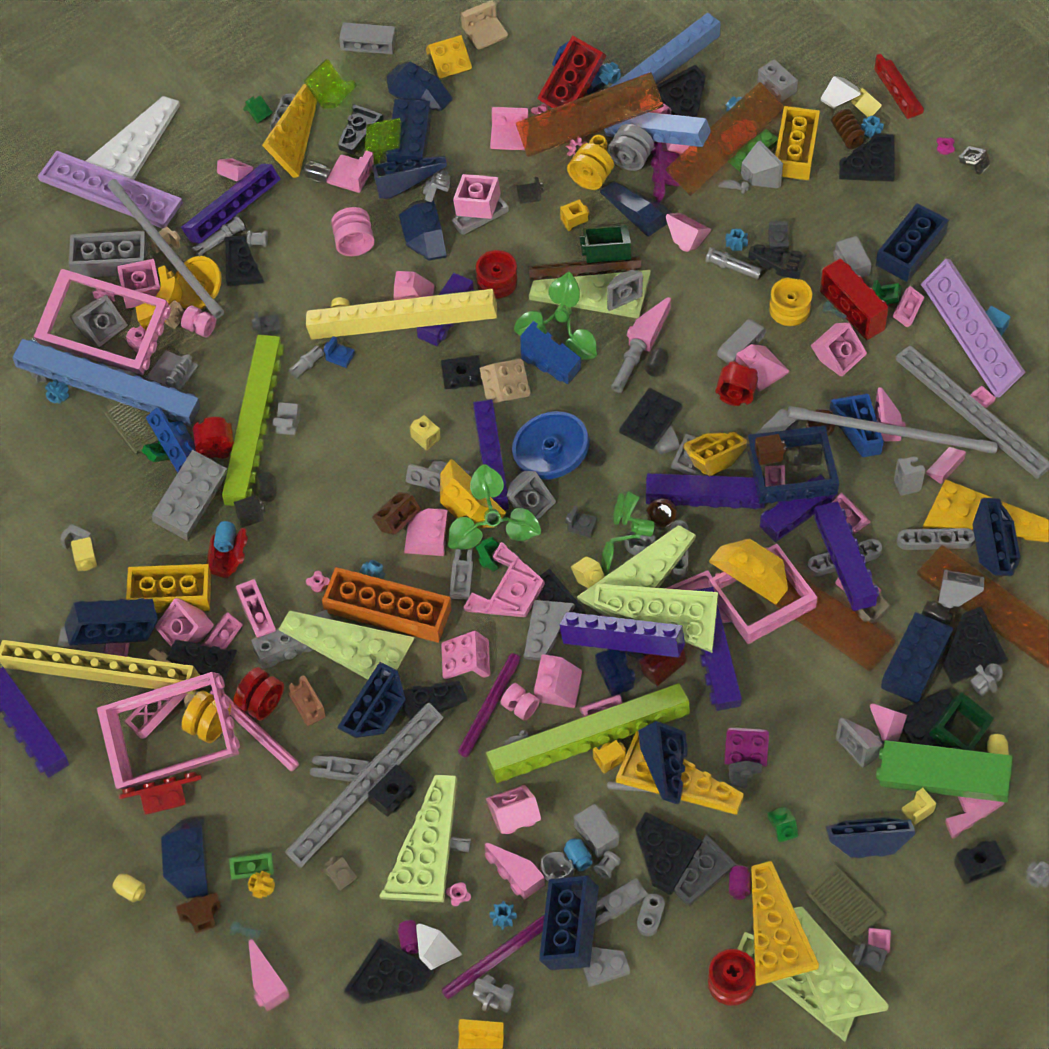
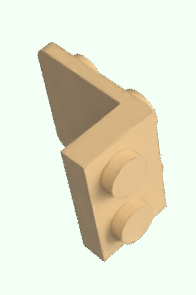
[461,0,508,49]
[479,359,530,404]

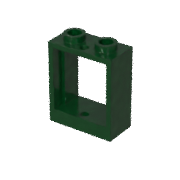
[580,225,631,263]
[928,692,994,751]

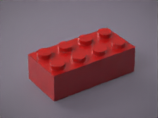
[537,35,606,119]
[820,258,888,340]

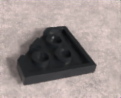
[651,65,706,117]
[839,134,895,182]
[748,244,806,279]
[943,606,1008,684]
[897,689,957,747]
[635,812,702,895]
[344,938,435,1005]

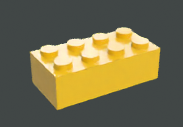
[775,106,820,180]
[126,564,211,613]

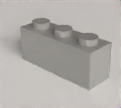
[339,22,396,54]

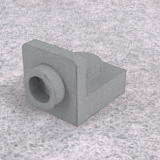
[60,524,94,550]

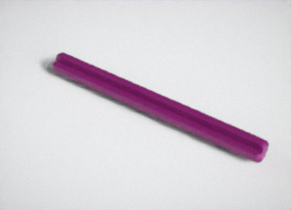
[458,653,520,758]
[442,916,544,999]

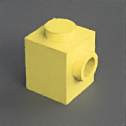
[410,415,441,451]
[71,537,98,571]
[571,556,605,588]

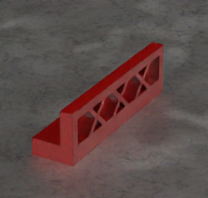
[874,54,924,119]

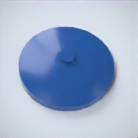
[512,411,590,480]

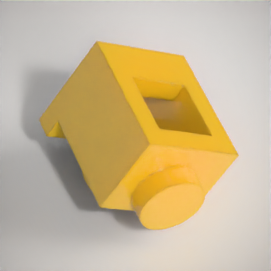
[560,199,590,231]
[593,740,626,774]

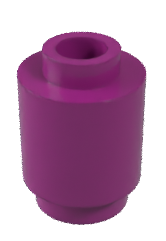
[729,866,751,900]
[398,920,419,954]

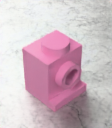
[126,325,146,353]

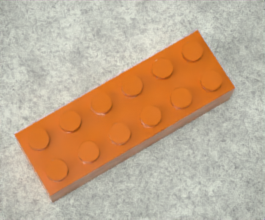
[322,567,451,643]

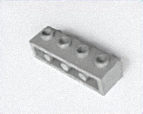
[251,609,331,669]

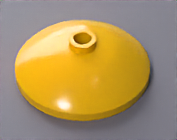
[175,256,222,309]

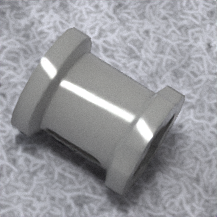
[247,230,268,247]
[594,851,621,879]

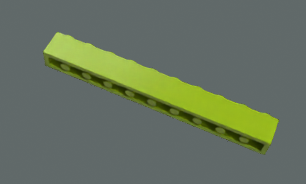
[222,335,284,507]
[486,683,690,783]

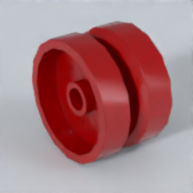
[476,250,518,299]
[233,667,284,721]
[708,949,756,1006]

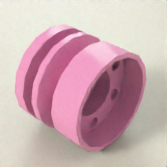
[331,207,374,256]

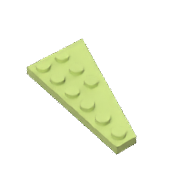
[577,525,696,619]

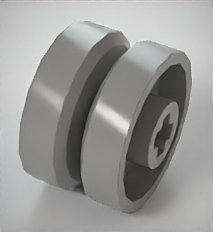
[607,124,654,171]

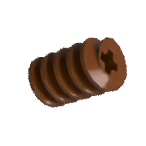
[831,109,865,149]

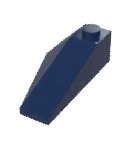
[372,156,447,199]
[600,181,673,237]
[638,721,688,804]

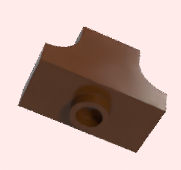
[175,892,222,934]

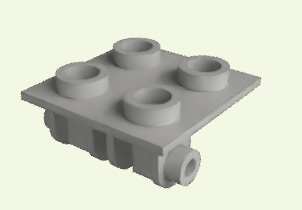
[146,350,198,390]

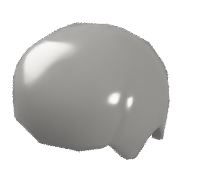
[624,531,656,556]
[541,852,574,881]

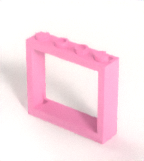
[708,544,818,644]

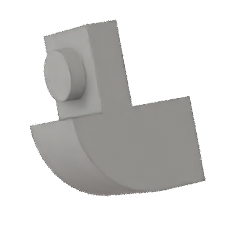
[273,402,301,435]

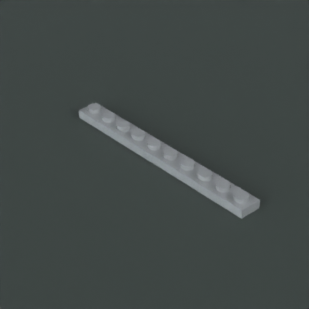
[896,345,1049,480]
[285,703,444,867]

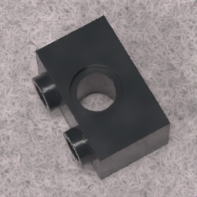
[441,355,482,390]
[368,764,416,817]
[954,840,1007,885]

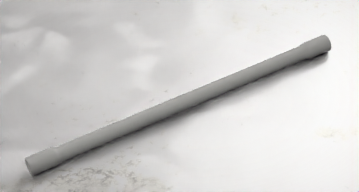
[108,179,224,318]
[787,406,998,454]

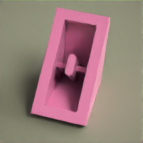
[869,703,907,742]

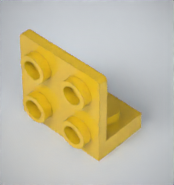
[426,35,472,79]
[458,1019,504,1049]

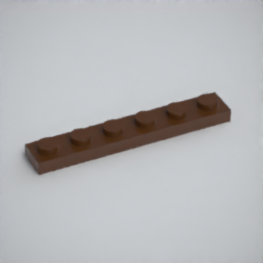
[528,256,641,280]

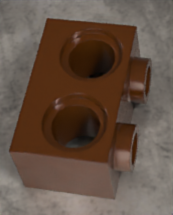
[372,492,421,535]

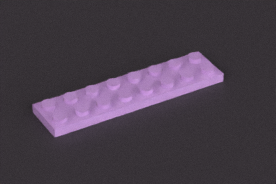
[38,151,183,228]
[921,259,1026,398]

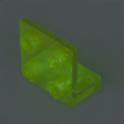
[304,59,357,109]
[364,118,401,164]

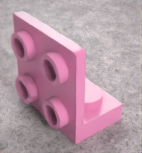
[490,107,528,150]
[327,151,374,193]
[441,631,490,680]

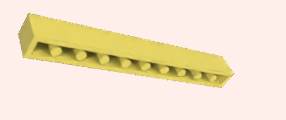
[306,289,497,340]
[0,640,200,695]

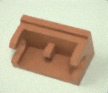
[288,675,325,727]

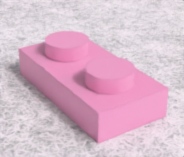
[892,286,924,327]
[765,465,786,487]

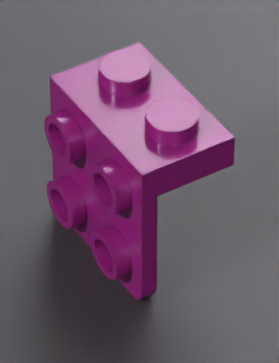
[725,728,769,767]

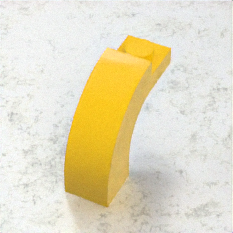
[135,265,182,330]

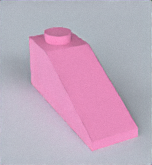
[627,297,671,352]
[236,579,276,638]
[249,939,290,1012]

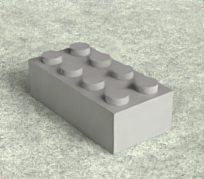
[69,231,148,277]
[152,450,227,540]

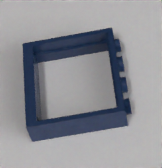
[746,426,839,504]

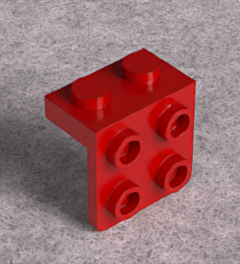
[206,528,248,579]

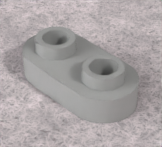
[637,894,665,936]

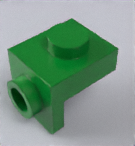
[243,95,273,124]
[872,280,902,304]
[141,441,170,462]
[476,537,499,572]
[767,806,798,843]

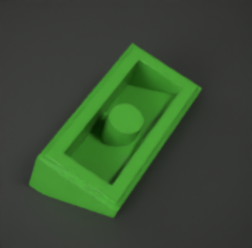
[229,851,274,880]

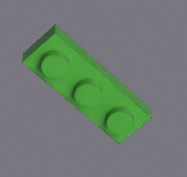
[727,128,778,172]

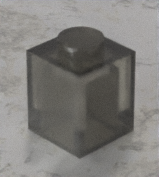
[234,495,266,528]

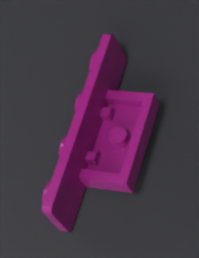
[651,142,682,203]

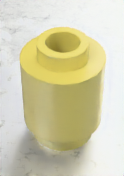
[987,734,1009,755]
[112,873,146,903]

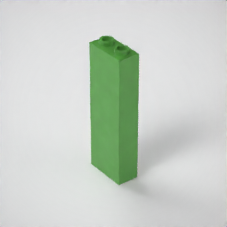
[876,740,1013,803]

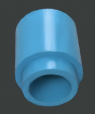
[214,521,236,552]
[563,838,593,871]

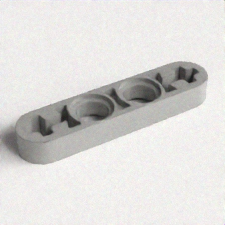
[897,528,975,550]
[807,539,882,577]

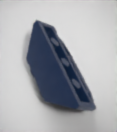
[387,61,453,111]
[399,200,447,261]
[972,498,1021,576]
[338,662,406,738]
[161,817,209,899]
[826,817,915,858]

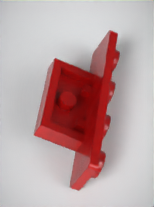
[118,771,202,815]

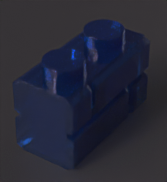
[595,649,636,696]

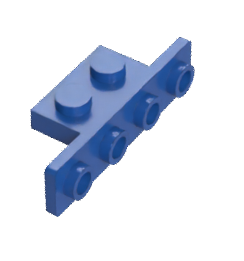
[146,407,196,473]

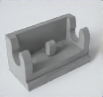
[894,457,925,496]

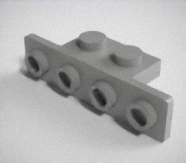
[423,170,451,202]
[406,461,471,492]

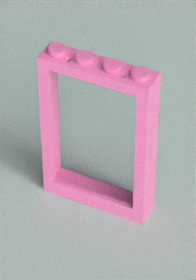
[34,269,171,375]
[97,672,240,789]

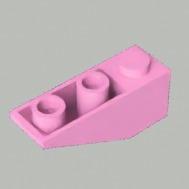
[484,843,545,900]

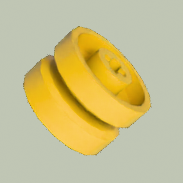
[567,143,614,190]
[769,278,812,326]
[181,690,231,744]

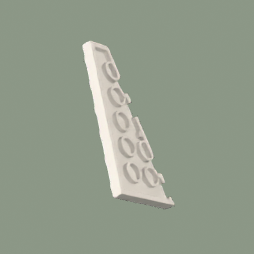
[86,96,180,180]

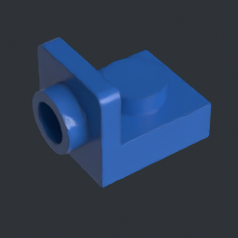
[324,336,355,368]

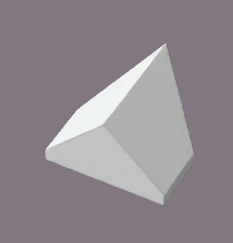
[821,76,861,109]
[416,924,463,970]

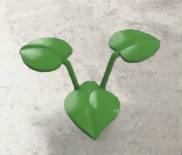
[514,272,597,360]
[448,464,541,550]
[601,491,654,576]

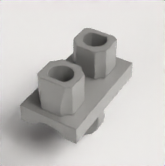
[970,664,1003,697]
[472,975,514,1013]

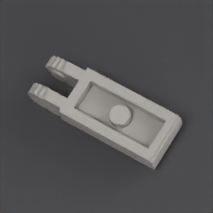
[449,549,473,600]
[309,756,370,782]
[595,878,648,925]

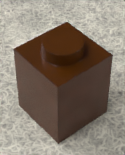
[755,434,786,465]

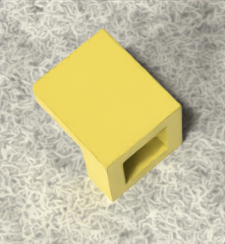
[851,88,882,117]
[902,788,936,825]

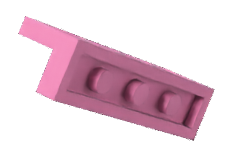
[123,689,187,739]

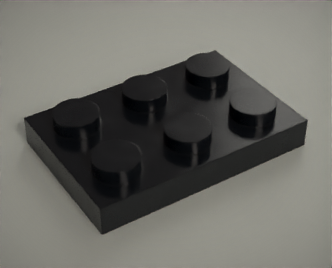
[619,387,683,450]

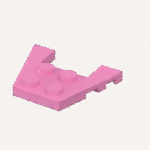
[463,542,545,617]
[945,796,1005,839]

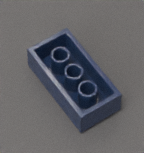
[386,99,431,164]
[876,203,949,282]
[64,598,158,645]
[881,612,953,703]
[539,876,599,970]

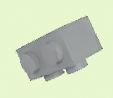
[757,59,798,102]
[833,236,871,278]
[574,804,620,858]

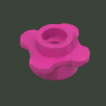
[936,137,955,155]

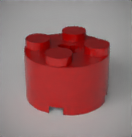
[715,361,758,406]
[193,417,234,459]

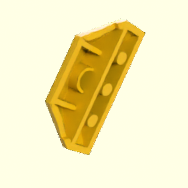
[683,432,747,476]
[440,459,506,528]
[709,538,788,605]

